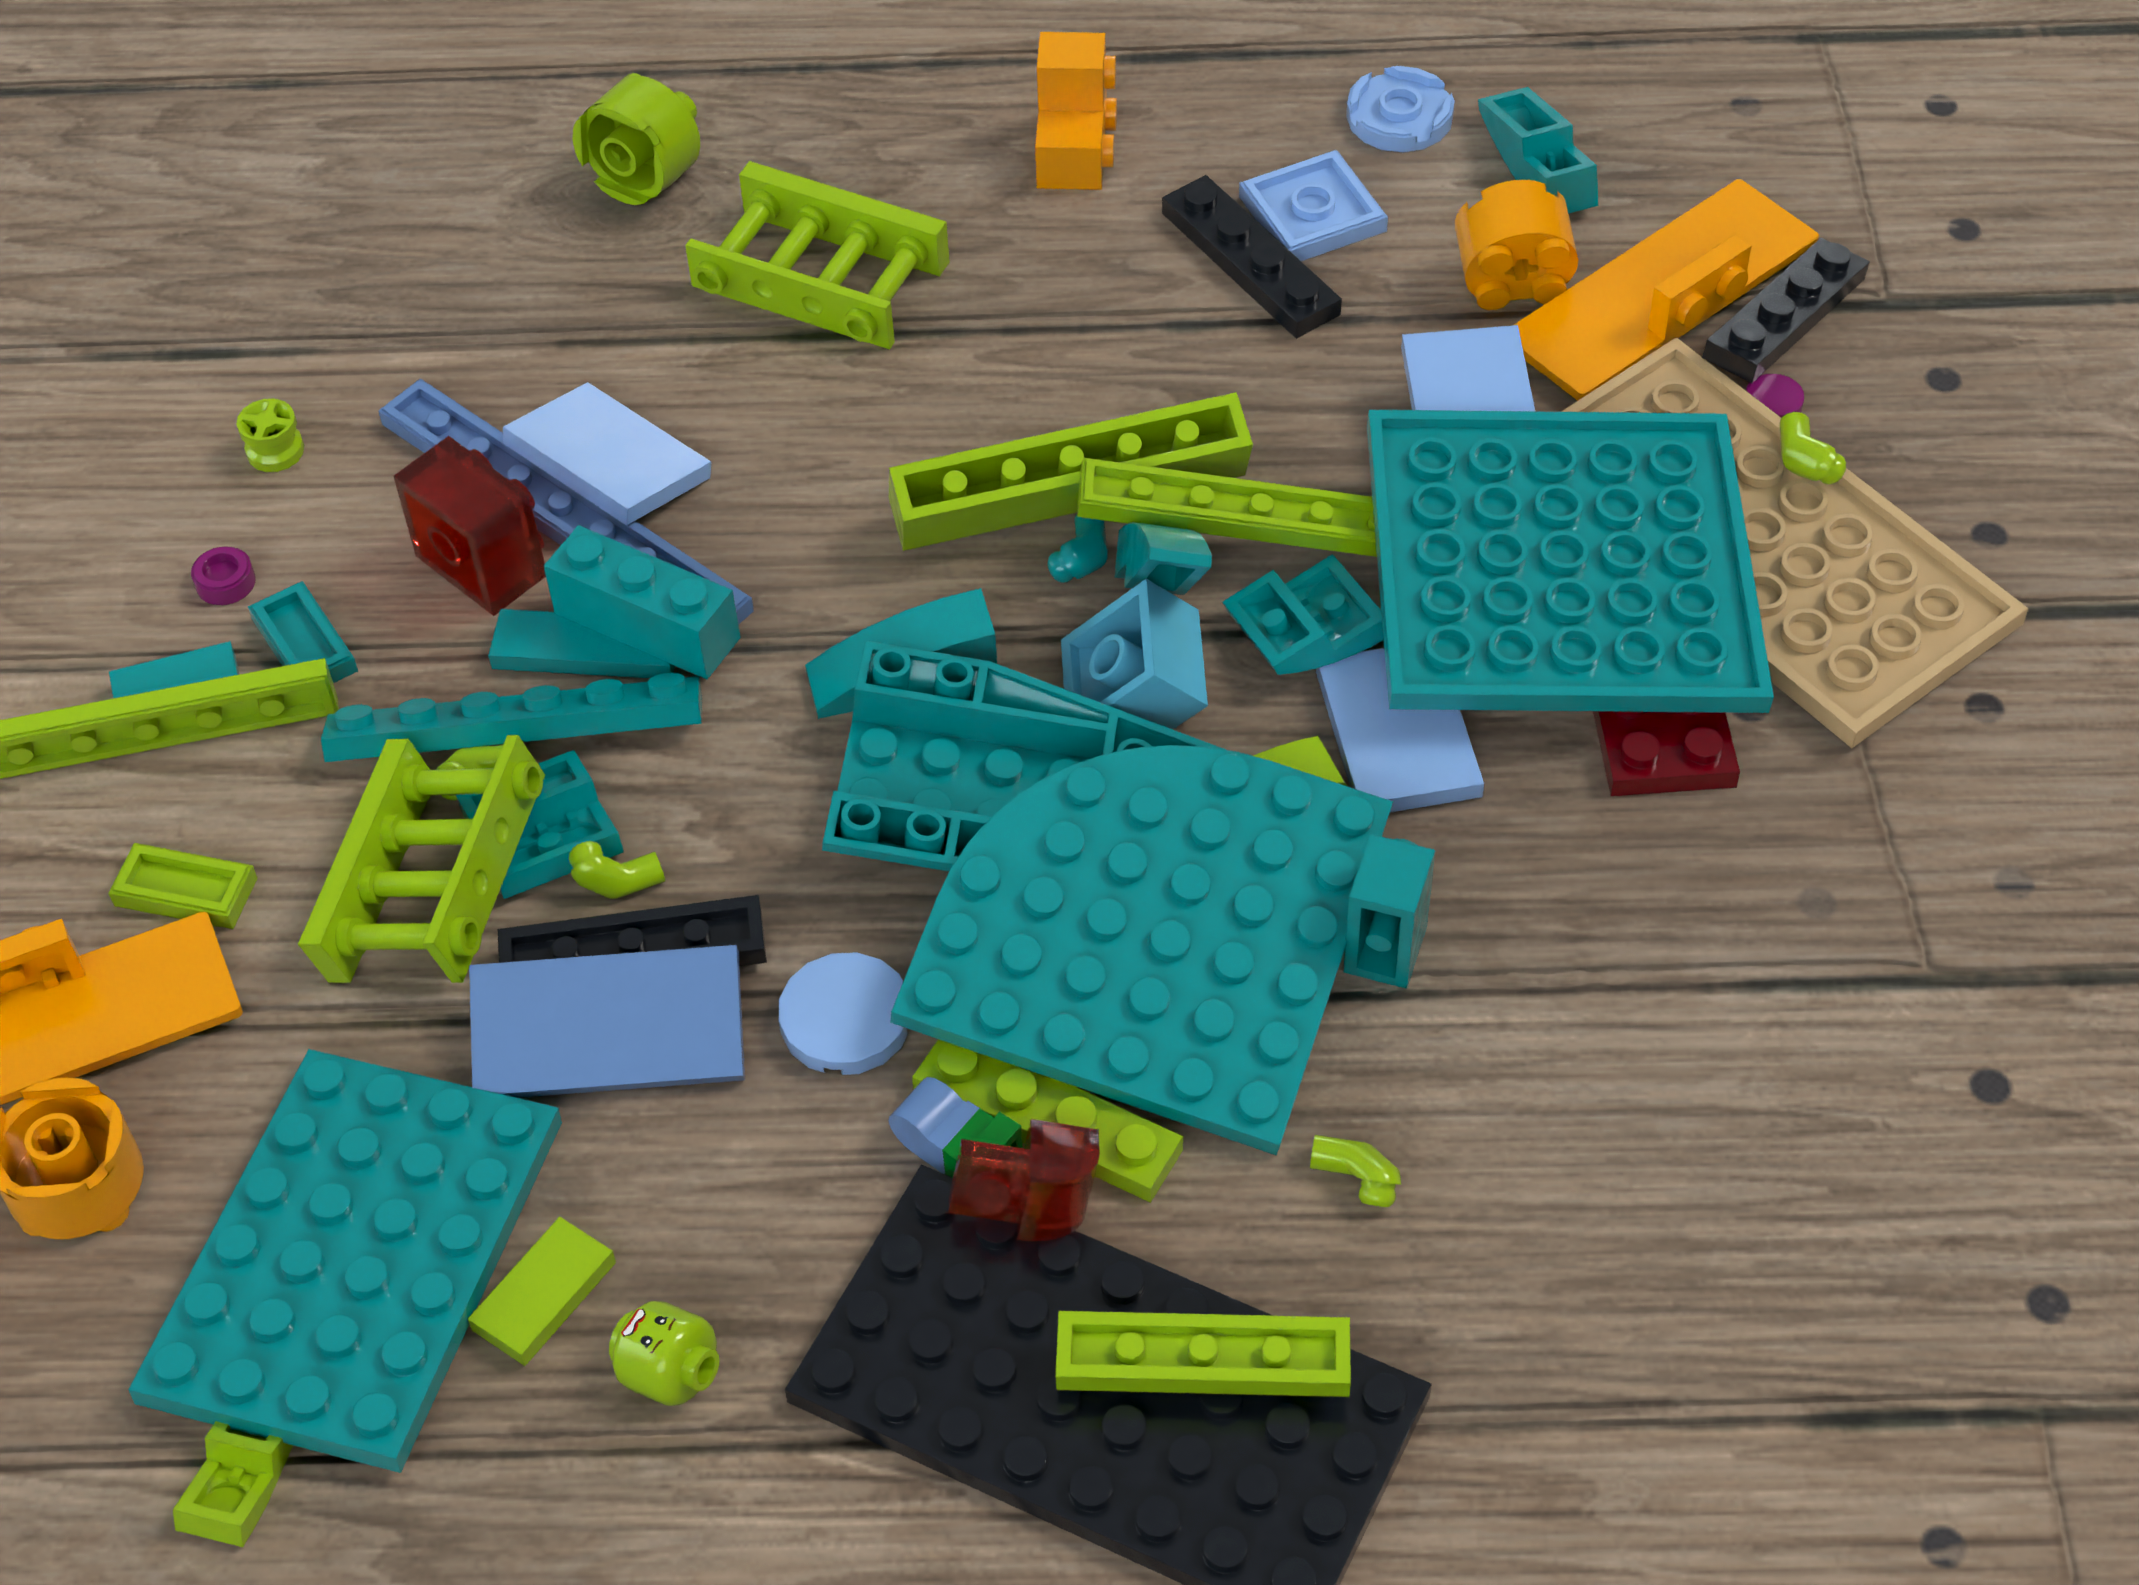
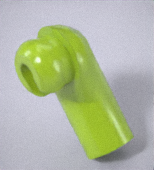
[1779,412,1846,484]

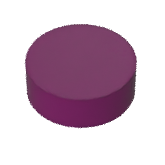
[1746,374,1805,418]
[191,546,256,605]

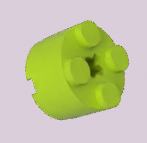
[572,73,701,205]

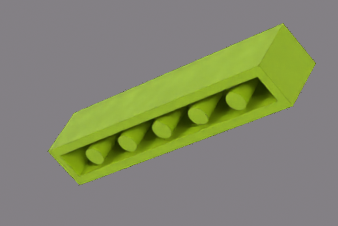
[889,392,1253,551]

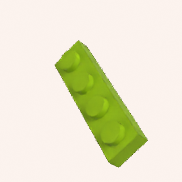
[912,1039,1183,1203]
[1056,1311,1351,1397]

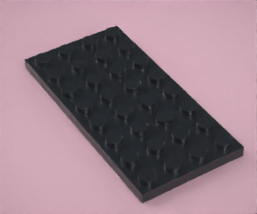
[785,1164,1432,1585]

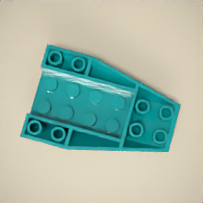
[822,641,1226,871]

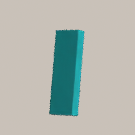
[488,609,675,678]

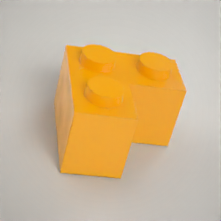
[1035,32,1117,190]

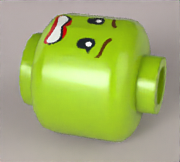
[609,1301,720,1406]

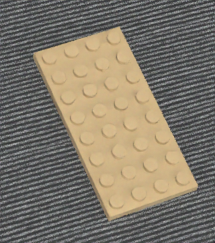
[1561,337,2029,748]

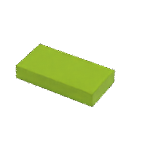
[108,843,258,929]
[468,1216,616,1366]

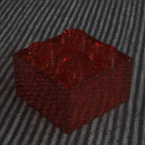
[393,436,546,616]

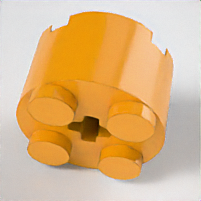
[1455,180,1578,310]
[0,1078,144,1239]

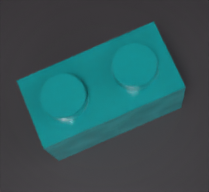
[1343,834,1435,989]

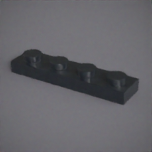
[1162,175,1342,339]
[1702,238,1870,383]
[497,895,767,966]

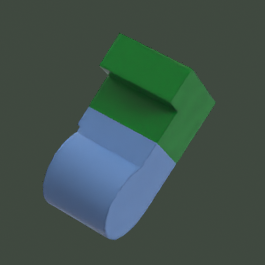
[888,1077,1024,1195]

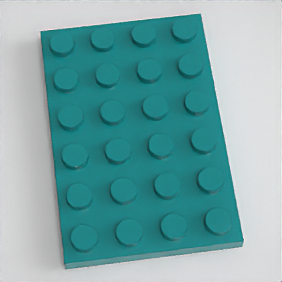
[128,1049,562,1473]

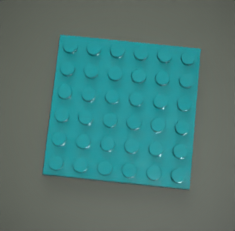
[1367,410,1774,713]

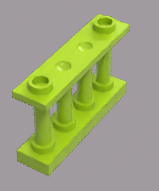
[685,161,950,350]
[298,735,545,983]

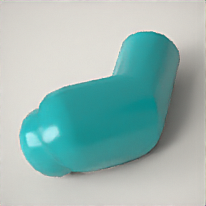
[1047,515,1108,583]

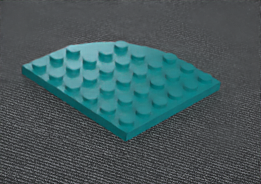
[890,745,1393,1155]

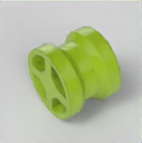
[236,398,304,472]

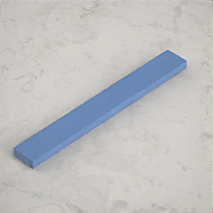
[378,378,754,625]

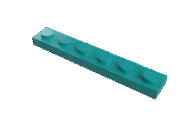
[321,673,702,762]

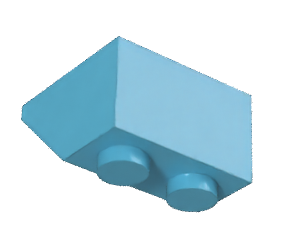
[1061,579,1208,729]

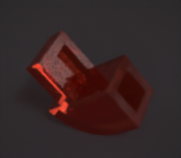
[948,1119,1100,1241]

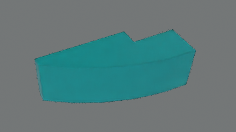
[1478,87,1599,214]
[1114,522,1212,595]
[805,588,997,719]

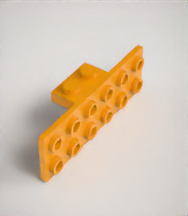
[1514,179,1819,401]
[0,912,243,1105]

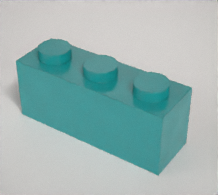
[544,525,741,680]

